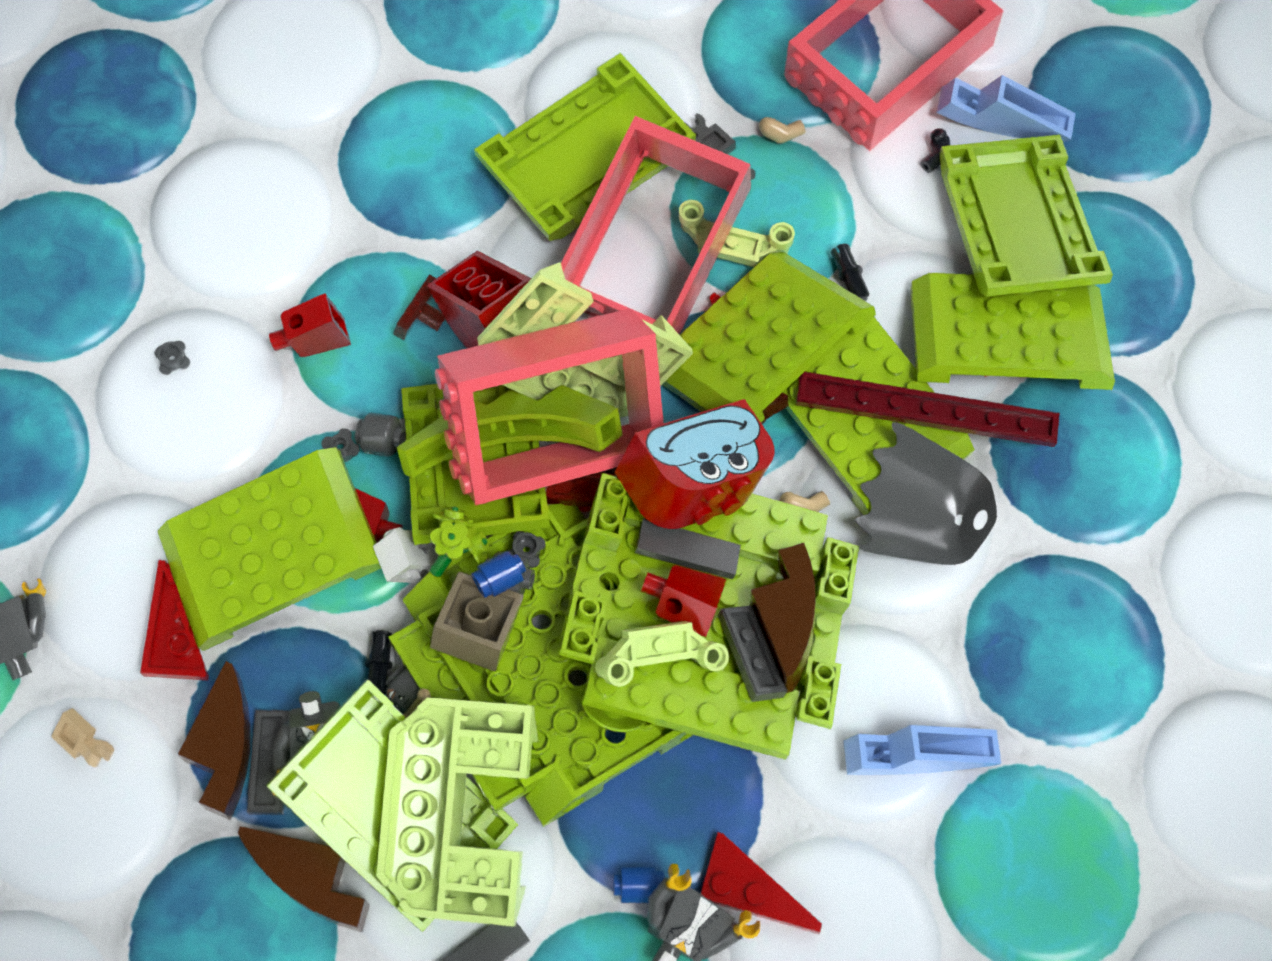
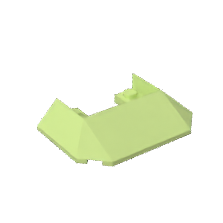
[477,262,693,417]
[376,698,538,926]

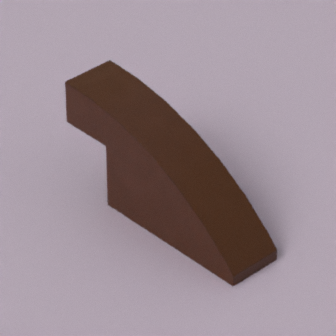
[751,543,816,693]
[178,661,251,820]
[238,826,370,933]

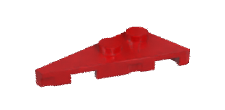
[140,560,209,681]
[701,832,822,934]

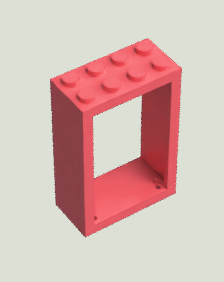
[784,0,1004,151]
[561,116,751,335]
[435,308,664,505]

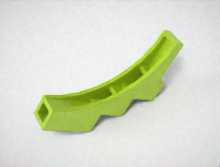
[397,385,623,478]

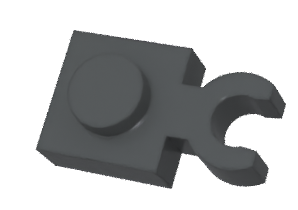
[685,113,736,154]

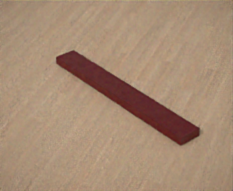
[795,372,1060,447]

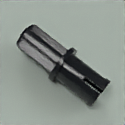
[831,243,870,301]
[365,630,393,695]

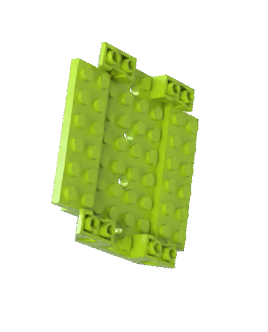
[559,473,859,760]
[388,502,693,827]

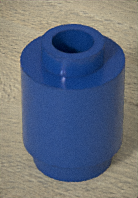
[471,550,526,598]
[613,867,664,903]

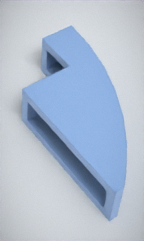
[937,75,1076,141]
[844,725,1002,775]

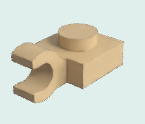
[51,708,115,768]

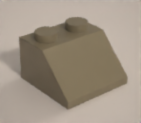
[430,572,524,672]

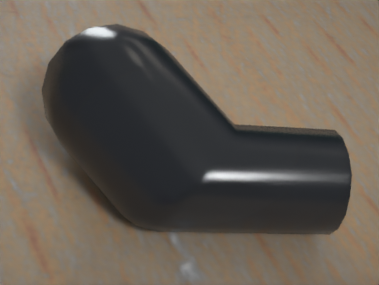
[921,128,951,173]

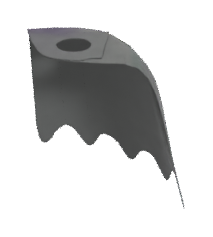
[855,422,997,565]

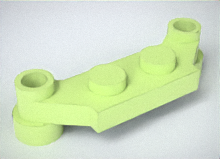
[679,200,795,267]
[595,621,729,687]

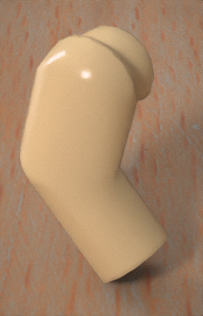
[759,117,806,144]
[779,491,830,512]

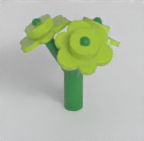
[430,506,489,577]

